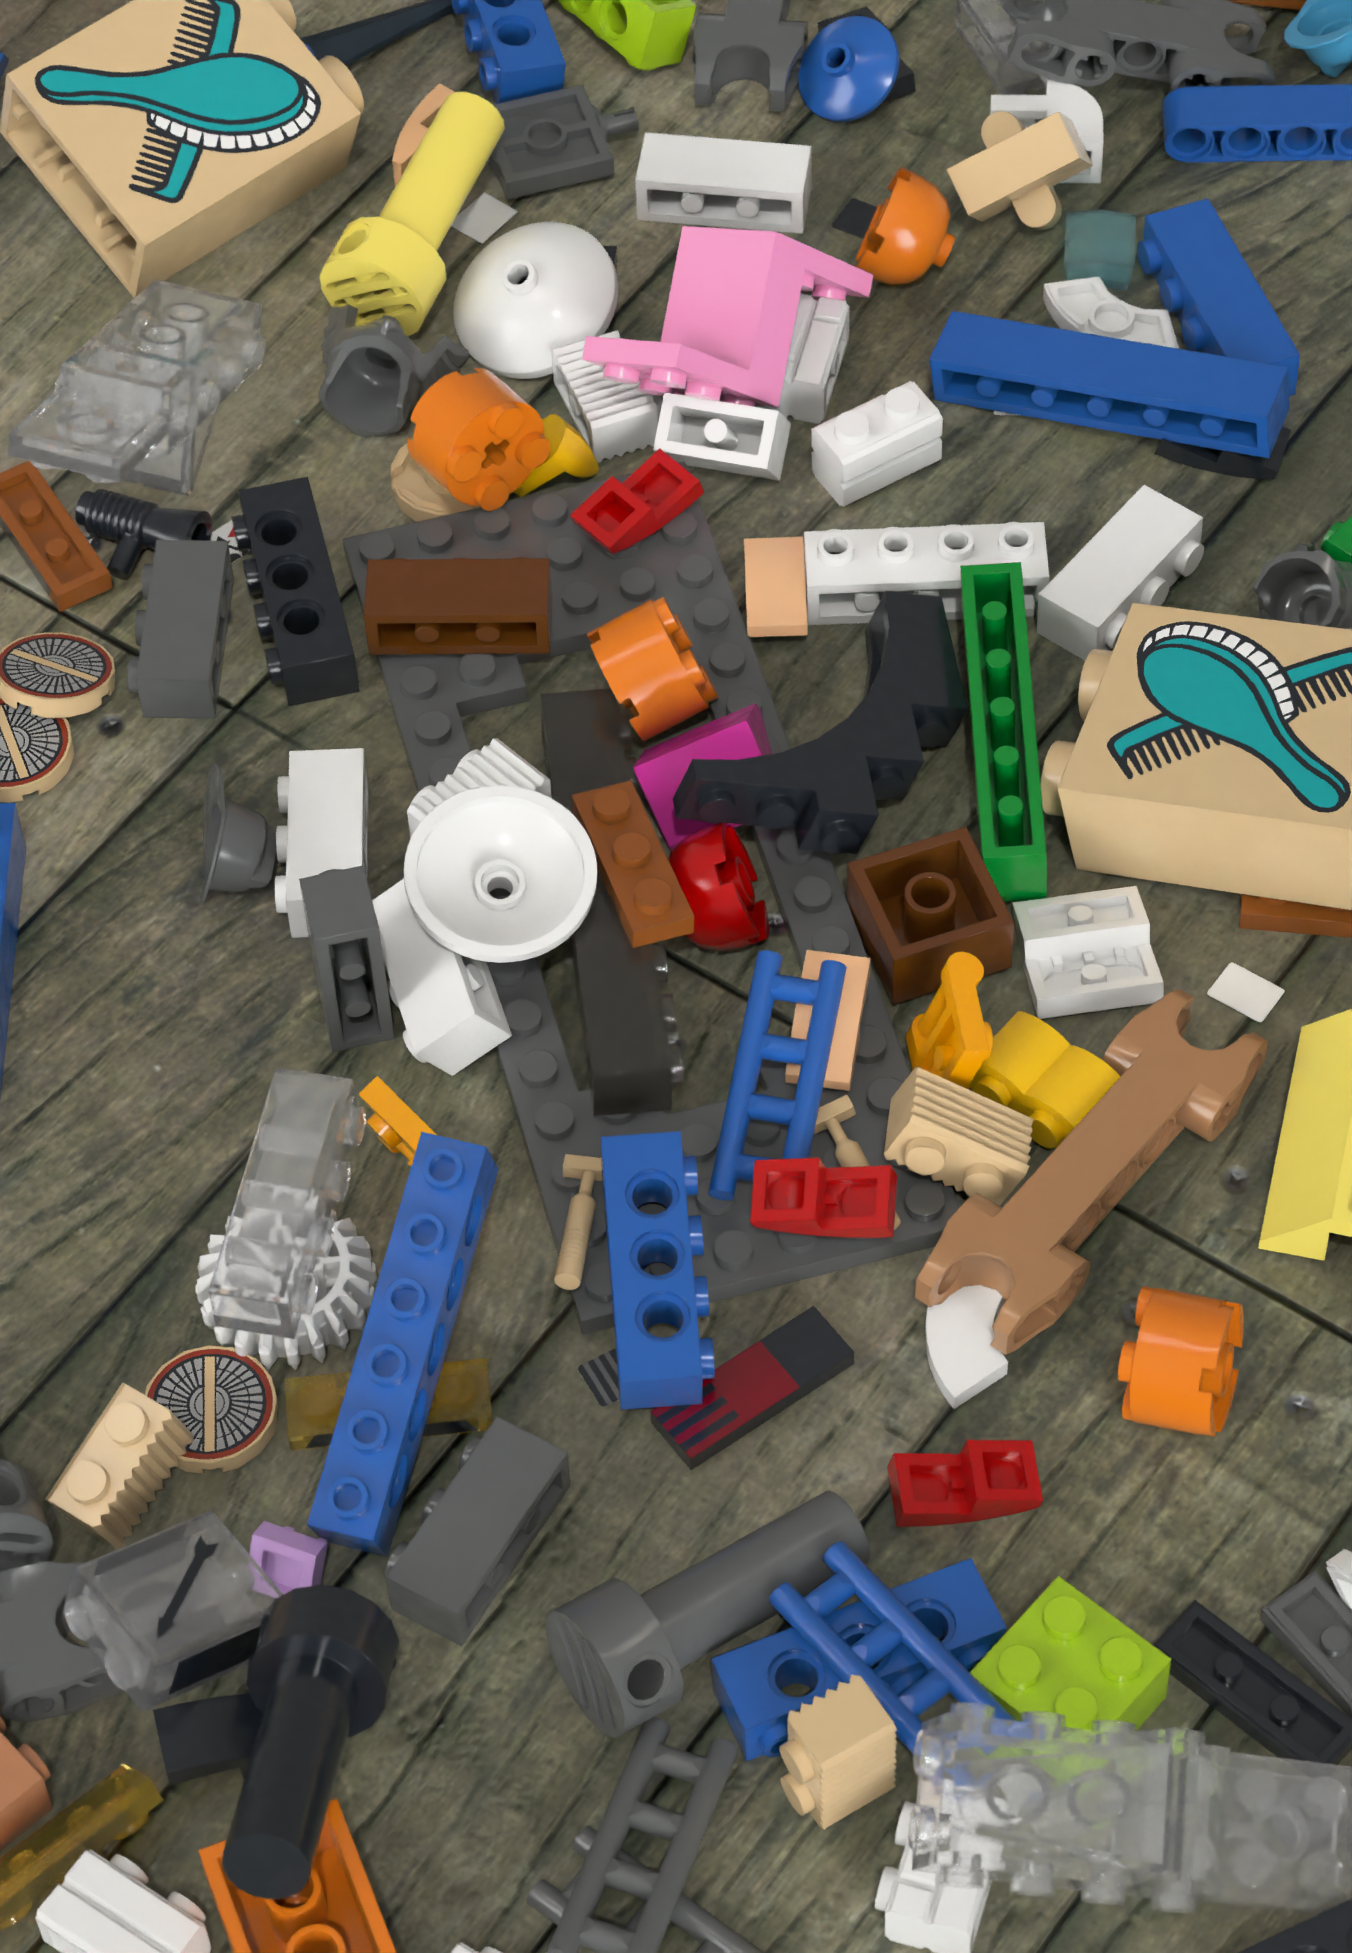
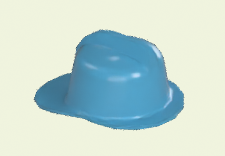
[1284,0,1352,77]

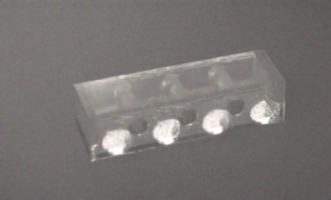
[208,1067,366,1339]

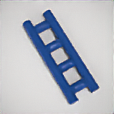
[708,950,847,1200]
[769,1541,1034,1802]

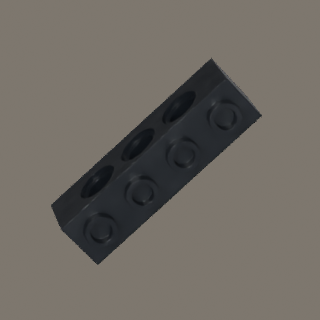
[231,477,360,706]

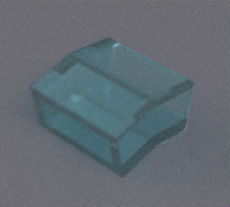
[1064,210,1136,290]

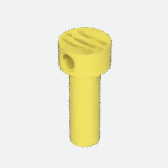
[319,92,505,337]

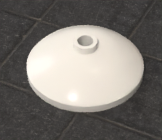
[453,222,618,379]
[404,785,597,963]

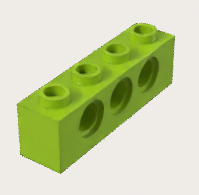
[558,0,697,71]

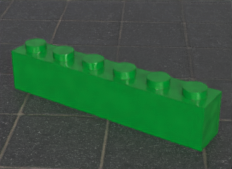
[960,562,1047,902]

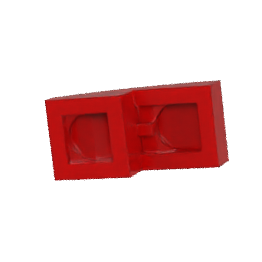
[570,448,704,554]
[750,1157,897,1238]
[887,1440,1043,1527]

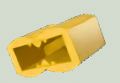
[970,1011,1121,1149]

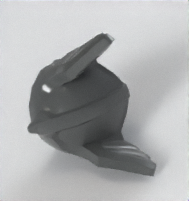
[318,304,470,437]
[1253,543,1352,630]

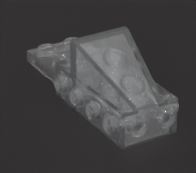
[8,279,266,496]
[908,1703,1352,1915]

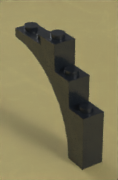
[673,591,968,854]

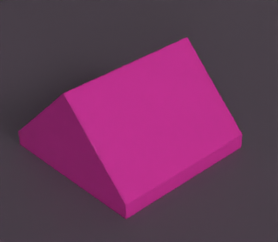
[633,703,772,850]

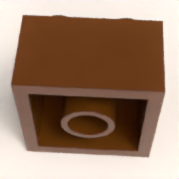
[847,827,1014,1004]

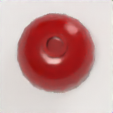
[668,822,770,951]

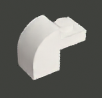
[990,79,1103,183]

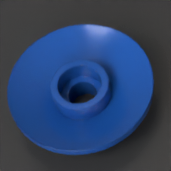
[798,16,900,122]

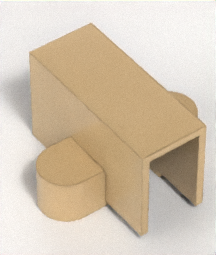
[947,111,1093,230]

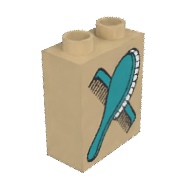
[0,0,364,299]
[1041,603,1352,910]

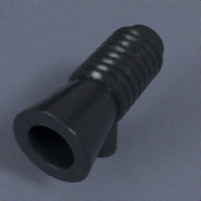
[75,488,212,580]

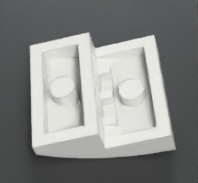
[1012,886,1164,1019]

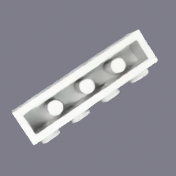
[804,522,1049,625]

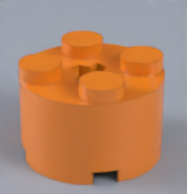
[407,368,550,511]
[587,597,719,742]
[1118,1286,1244,1437]

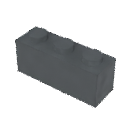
[128,540,234,719]
[299,865,395,1052]
[384,1417,571,1646]

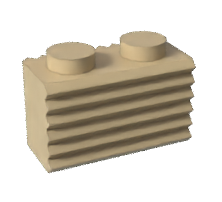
[884,1067,1034,1206]
[45,1383,194,1549]
[779,1675,897,1830]

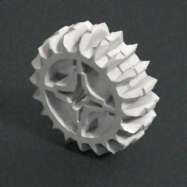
[195,1196,377,1371]

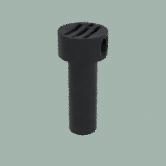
[222,1585,399,1899]

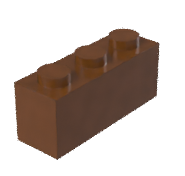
[364,557,553,655]

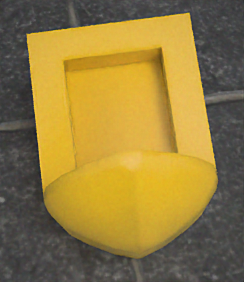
[513,414,599,497]

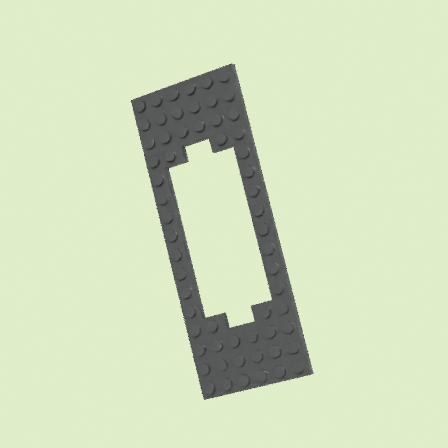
[343,461,960,1335]

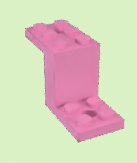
[582,226,873,407]

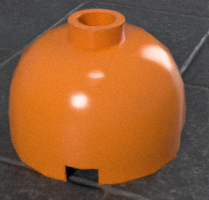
[855,167,956,285]

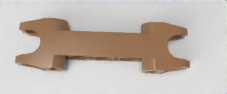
[915,989,1269,1355]

